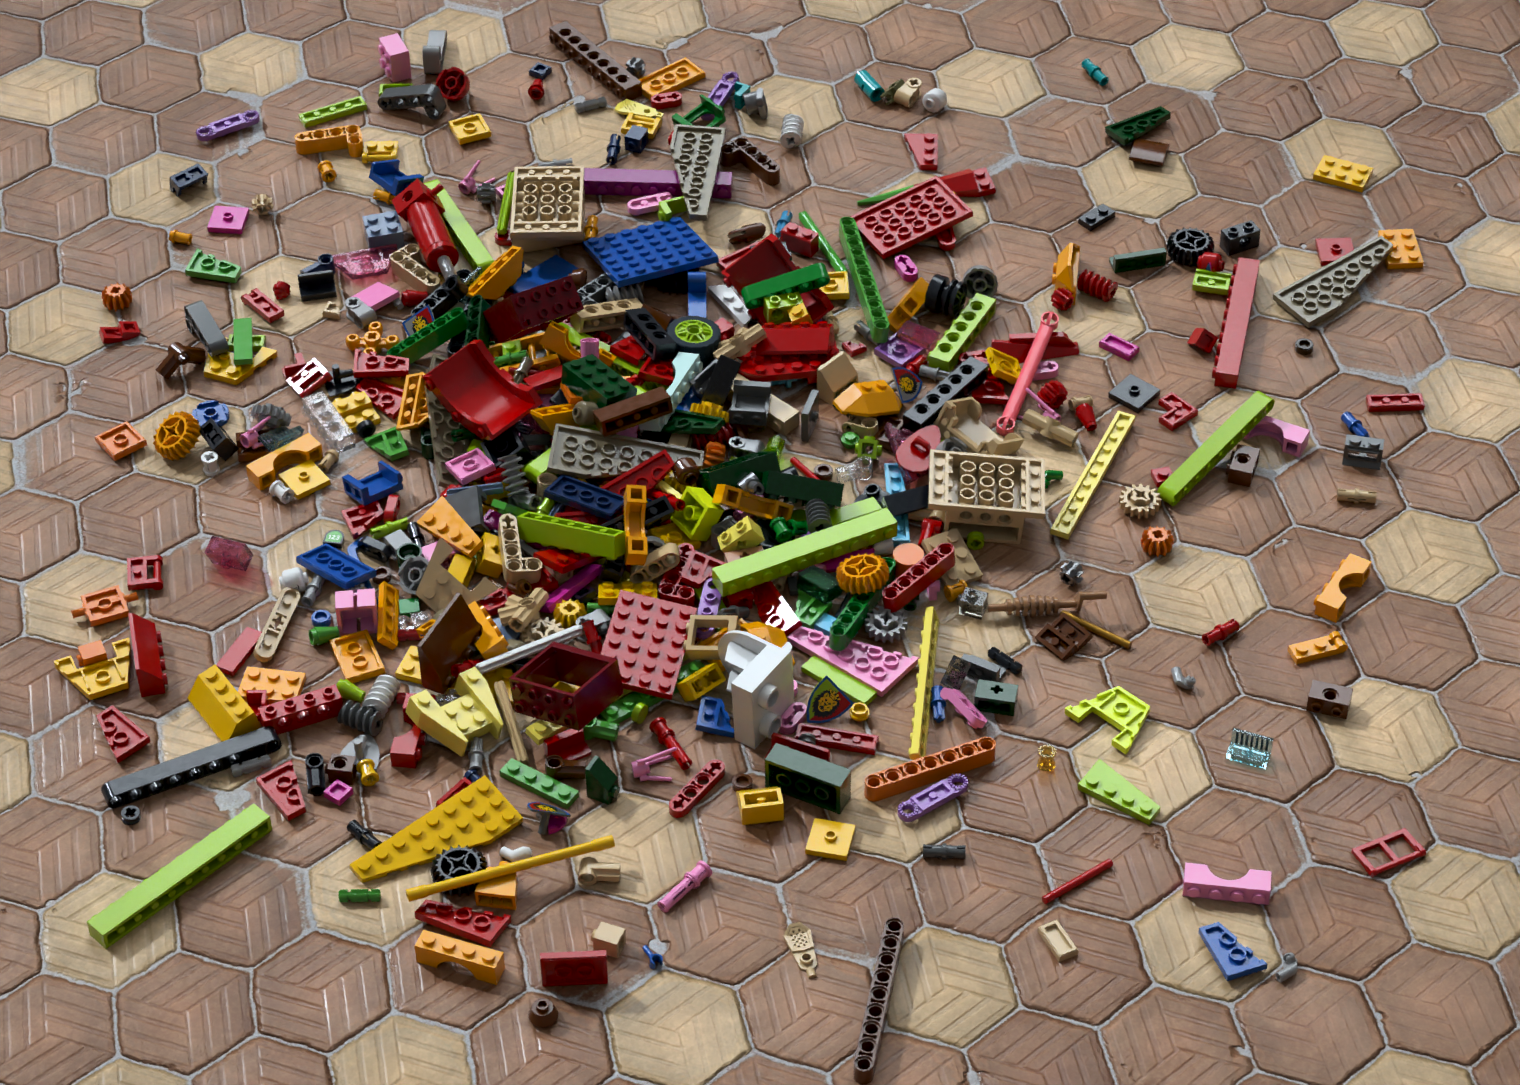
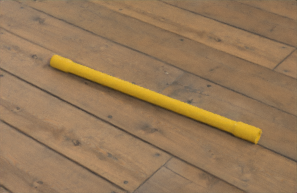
[405,835,615,902]

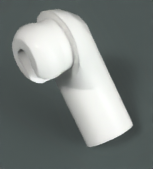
[499,846,532,862]

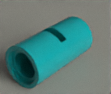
[854,70,885,102]

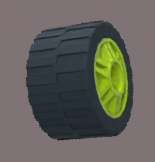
[666,316,721,371]

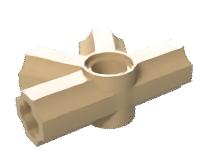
[713,323,767,360]
[498,588,549,632]

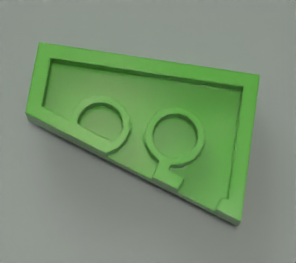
[185,248,242,283]

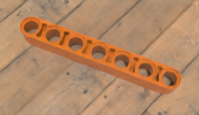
[864,737,996,802]

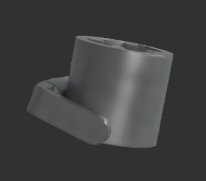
[743,88,768,120]

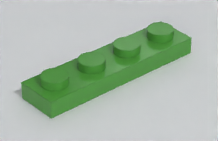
[499,758,579,810]

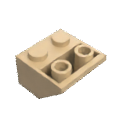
[817,351,858,405]

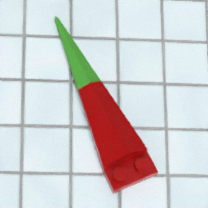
[857,167,996,206]

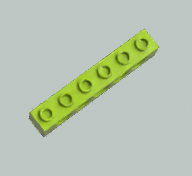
[927,293,996,372]

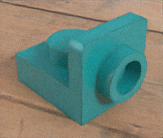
[734,81,751,110]

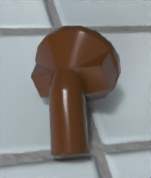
[507,579,533,598]

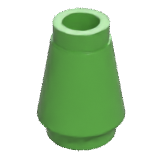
[308,626,340,646]

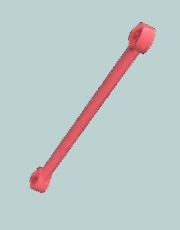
[996,311,1059,436]

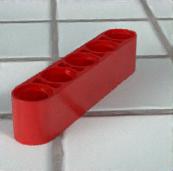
[882,543,956,613]

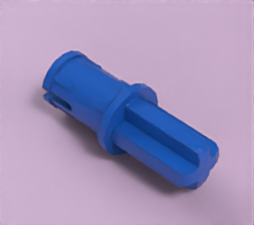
[1341,411,1369,437]
[930,685,946,723]

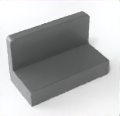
[960,653,1006,682]

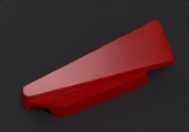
[991,332,1079,363]

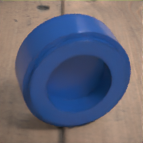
[311,610,331,627]

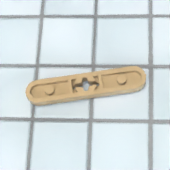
[253,587,301,662]

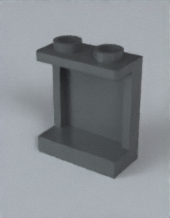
[729,380,771,426]
[444,485,489,537]

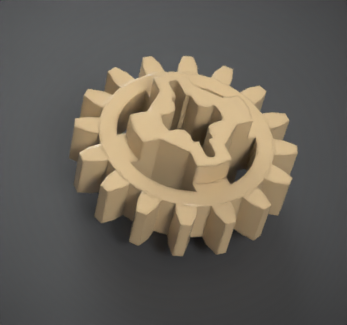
[1119,484,1161,519]
[522,617,564,654]

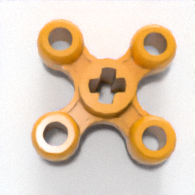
[346,321,400,354]

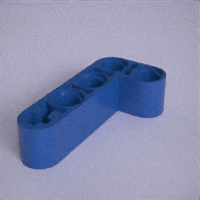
[688,272,707,318]

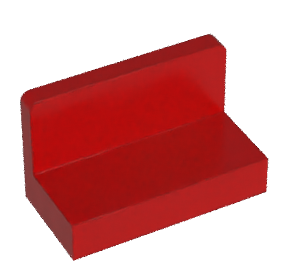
[543,729,591,760]

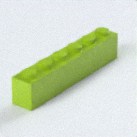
[517,511,625,560]

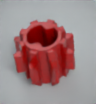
[1051,288,1074,311]

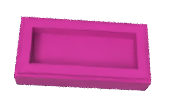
[1099,333,1139,361]

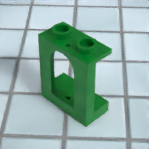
[671,94,726,127]

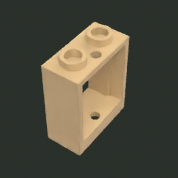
[683,615,741,660]

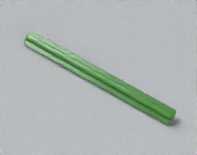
[799,211,848,273]

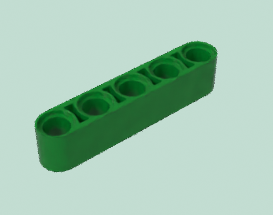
[741,263,830,309]
[387,307,467,364]

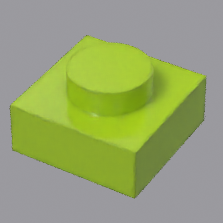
[502,339,522,355]

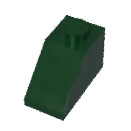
[585,755,620,805]

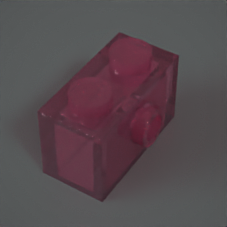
[204,536,253,571]

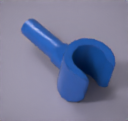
[642,945,663,969]

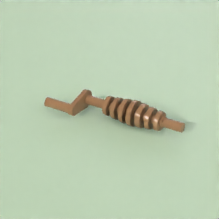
[987,591,1107,617]

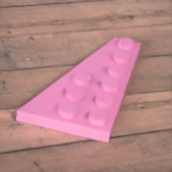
[788,626,919,697]

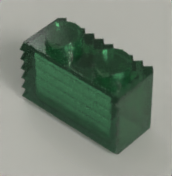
[797,564,842,605]

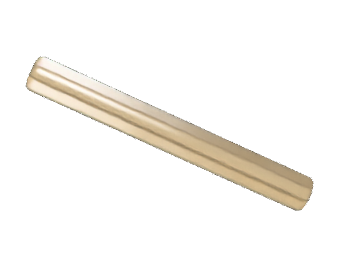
[494,681,529,764]

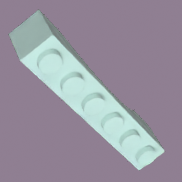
[639,352,703,432]

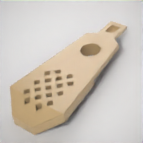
[783,922,817,979]

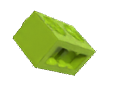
[763,292,803,324]

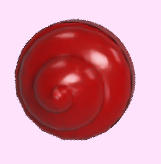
[273,281,291,300]

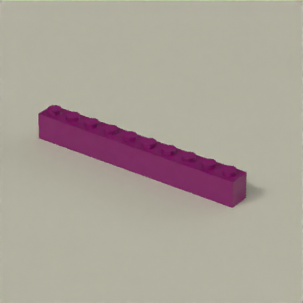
[584,168,733,198]

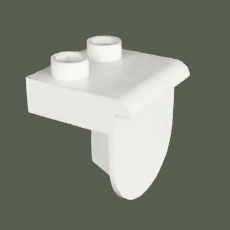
[718,630,794,749]

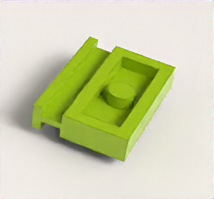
[1192,269,1232,295]

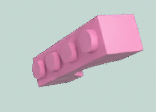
[1243,416,1310,457]
[1182,863,1271,905]

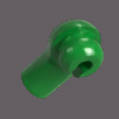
[1045,470,1063,489]

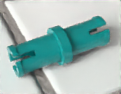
[1081,59,1109,86]

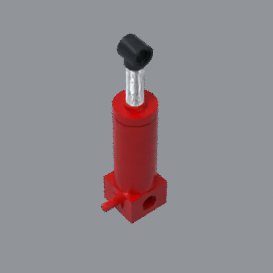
[392,178,468,300]

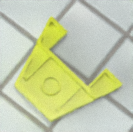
[1064,686,1150,754]

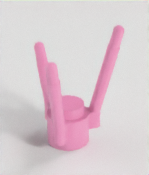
[458,160,496,194]
[1018,388,1061,422]
[240,416,282,449]
[631,747,677,782]

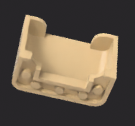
[934,397,1024,456]

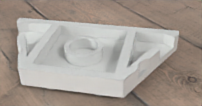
[708,285,755,328]

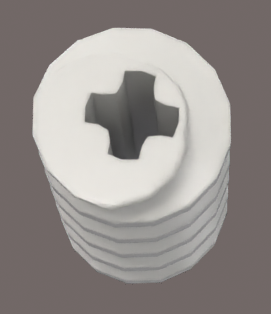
[780,114,804,148]
[362,675,401,719]

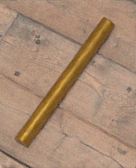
[1060,610,1132,649]

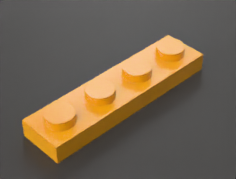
[377,581,399,650]

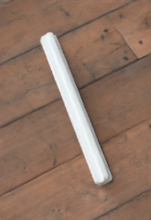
[475,625,583,674]

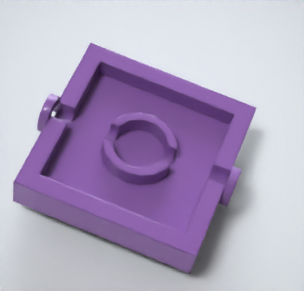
[874,331,926,368]

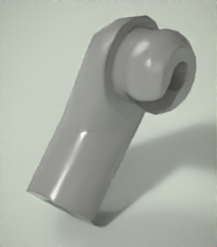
[1171,667,1196,690]
[1275,952,1298,982]

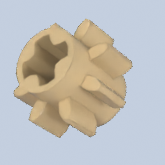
[252,194,273,215]

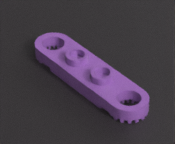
[701,71,739,121]
[196,110,260,141]
[696,578,722,640]
[898,773,968,822]

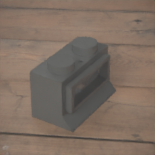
[1342,434,1384,470]

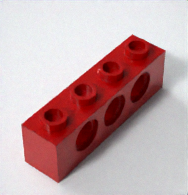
[258,684,343,735]

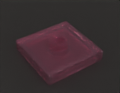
[896,320,940,350]

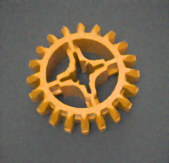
[153,411,201,461]
[836,553,889,595]

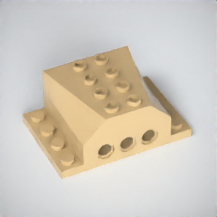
[510,166,585,253]
[928,449,1045,544]

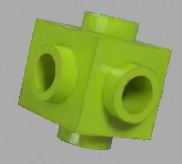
[855,436,882,463]

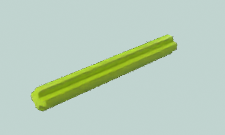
[496,172,514,235]

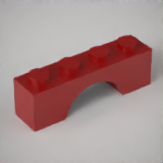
[390,693,426,769]

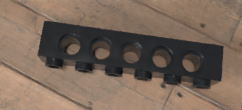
[902,356,988,434]

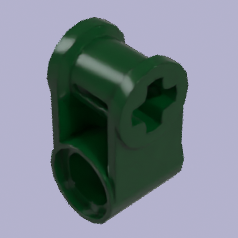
[421,427,434,460]

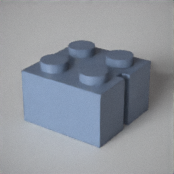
[362,211,404,254]

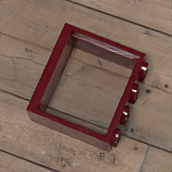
[483,275,584,344]
[509,641,623,731]

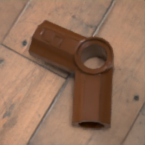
[156,342,206,380]

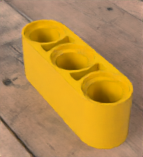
[448,554,476,588]

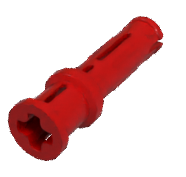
[649,717,693,770]

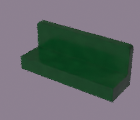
[1109,247,1167,273]

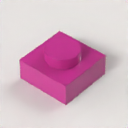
[323,779,353,806]

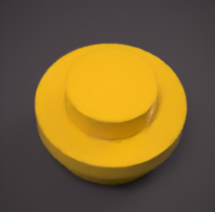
[849,702,870,721]

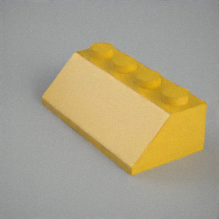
[188,664,261,742]

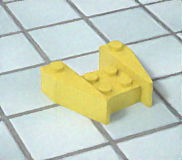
[405,667,503,757]

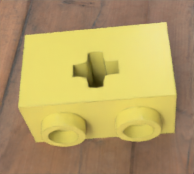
[717,516,765,553]

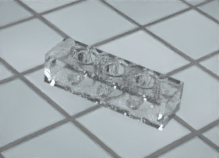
[301,391,355,453]

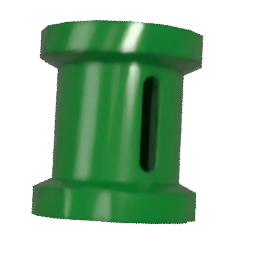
[769,517,793,543]
[786,519,809,536]

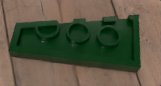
[1105,106,1171,146]
[643,409,725,435]

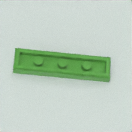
[233,318,253,365]

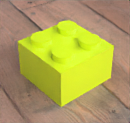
[670,486,724,542]

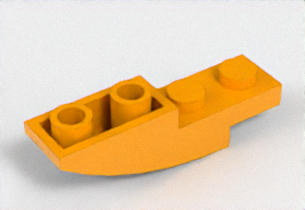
[887,277,929,333]

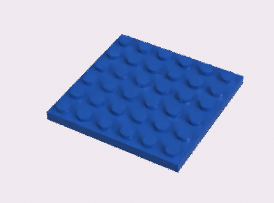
[583,217,719,287]

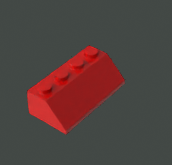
[756,321,835,355]
[128,613,168,697]

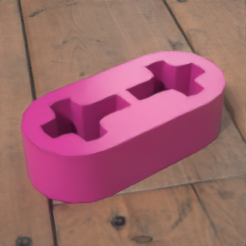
[894,255,918,282]

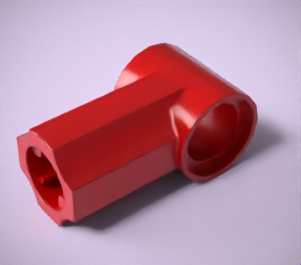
[918,518,943,554]

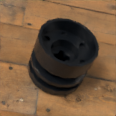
[925,274,968,318]

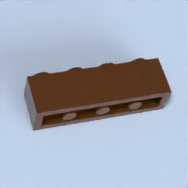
[593,386,673,437]

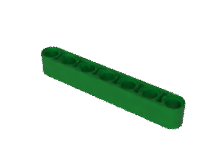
[829,557,896,651]

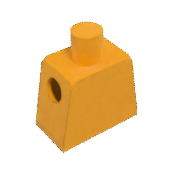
[475,861,518,910]

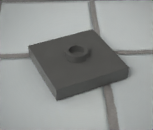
[801,389,819,442]

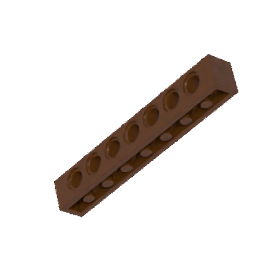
[549,21,642,101]

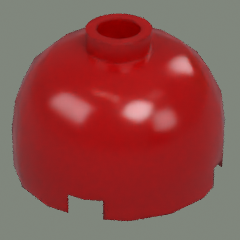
[436,67,470,101]

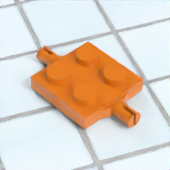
[71,585,139,627]

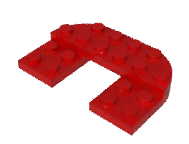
[734,342,839,384]

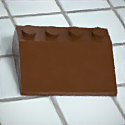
[417,593,482,695]

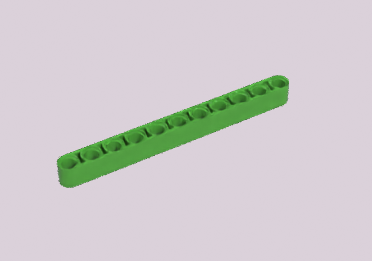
[839,217,889,343]

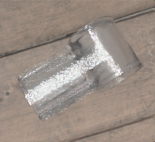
[835,456,873,483]

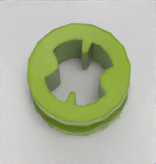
[967,531,984,550]

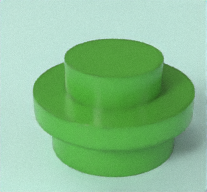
[841,432,860,449]

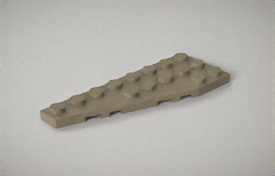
[670,124,726,221]
[1273,236,1393,328]
[424,354,470,488]
[547,423,705,479]

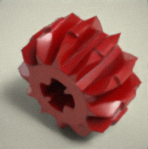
[1037,380,1068,410]

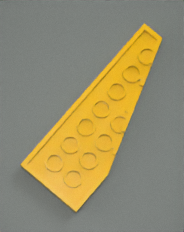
[349,775,523,883]

